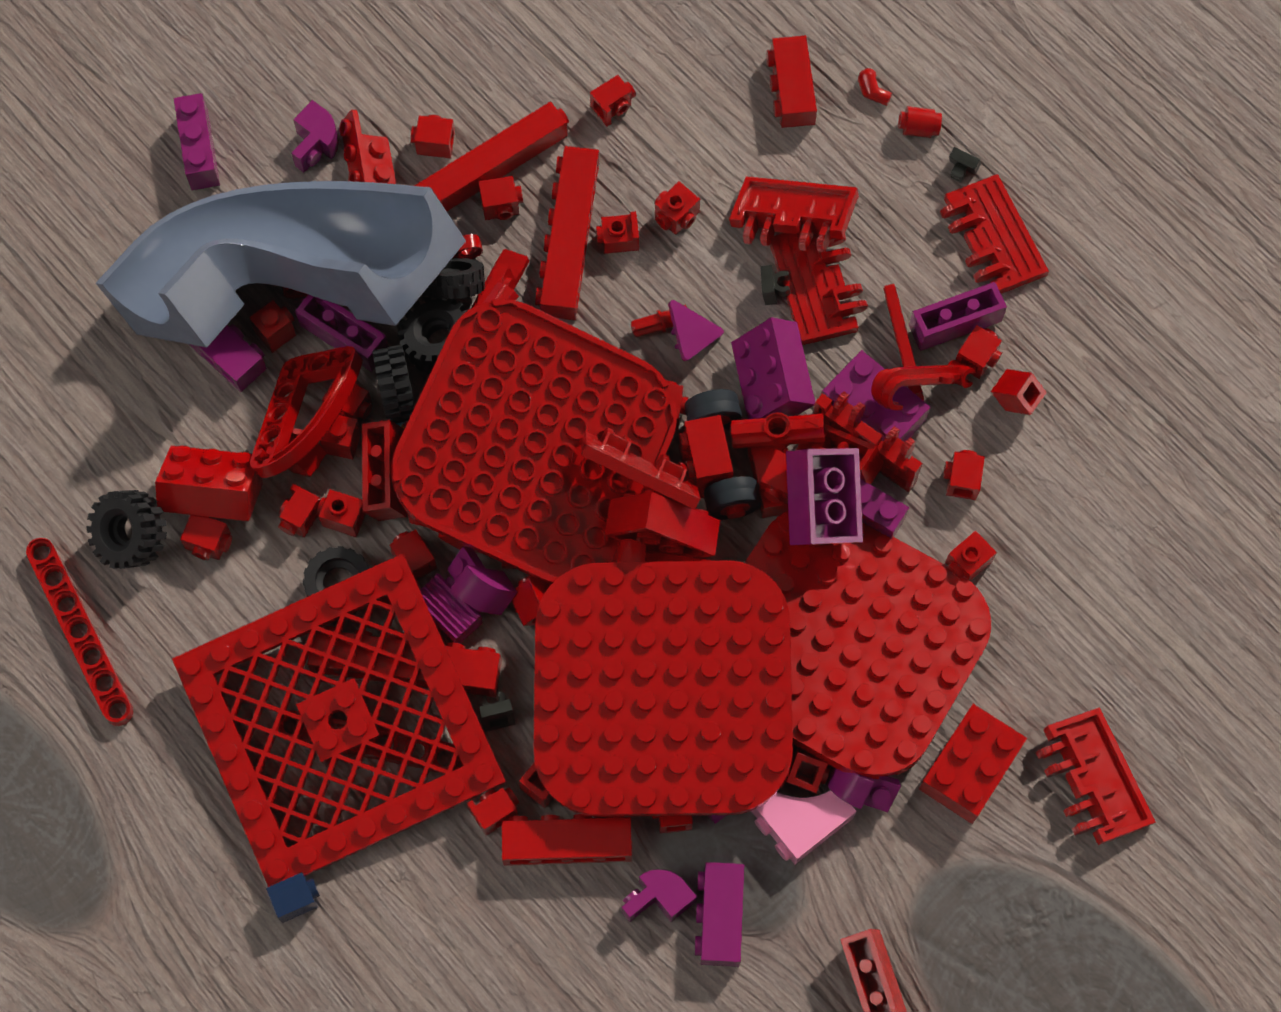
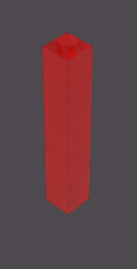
[414,101,569,211]

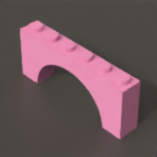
[751,790,857,864]

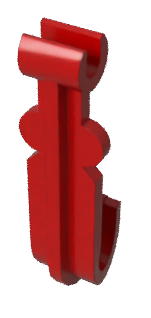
[871,360,976,411]

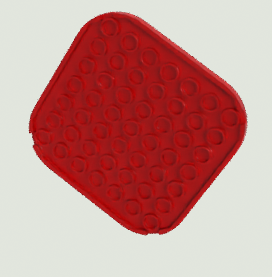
[391,299,677,584]
[744,511,991,779]
[534,560,793,817]

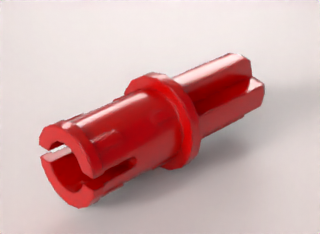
[631,304,687,337]

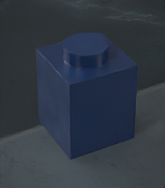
[266,872,320,923]

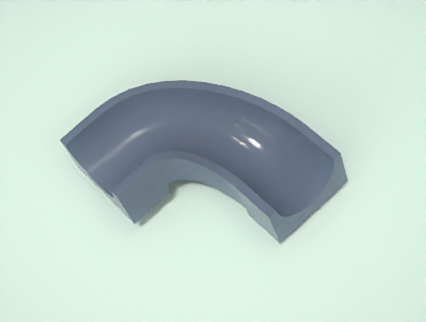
[96,181,466,347]

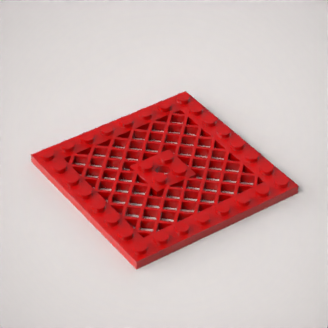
[172,553,507,887]

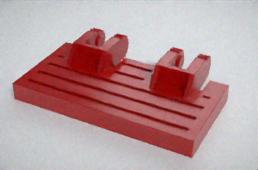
[940,174,1049,294]
[729,176,859,253]
[770,229,868,345]
[813,391,923,492]
[580,427,701,510]
[1036,707,1156,846]

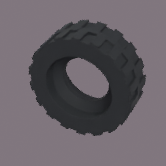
[422,258,485,299]
[303,546,370,615]

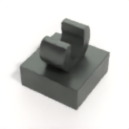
[949,147,981,183]
[760,265,790,305]
[479,692,516,732]

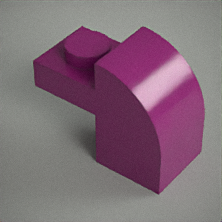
[291,100,339,173]
[448,546,517,615]
[826,765,901,813]
[622,869,697,922]

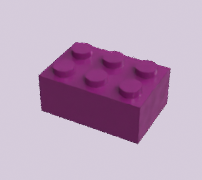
[731,317,815,419]
[821,350,930,442]
[786,448,863,545]

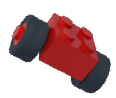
[679,389,762,520]

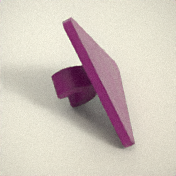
[668,300,724,362]

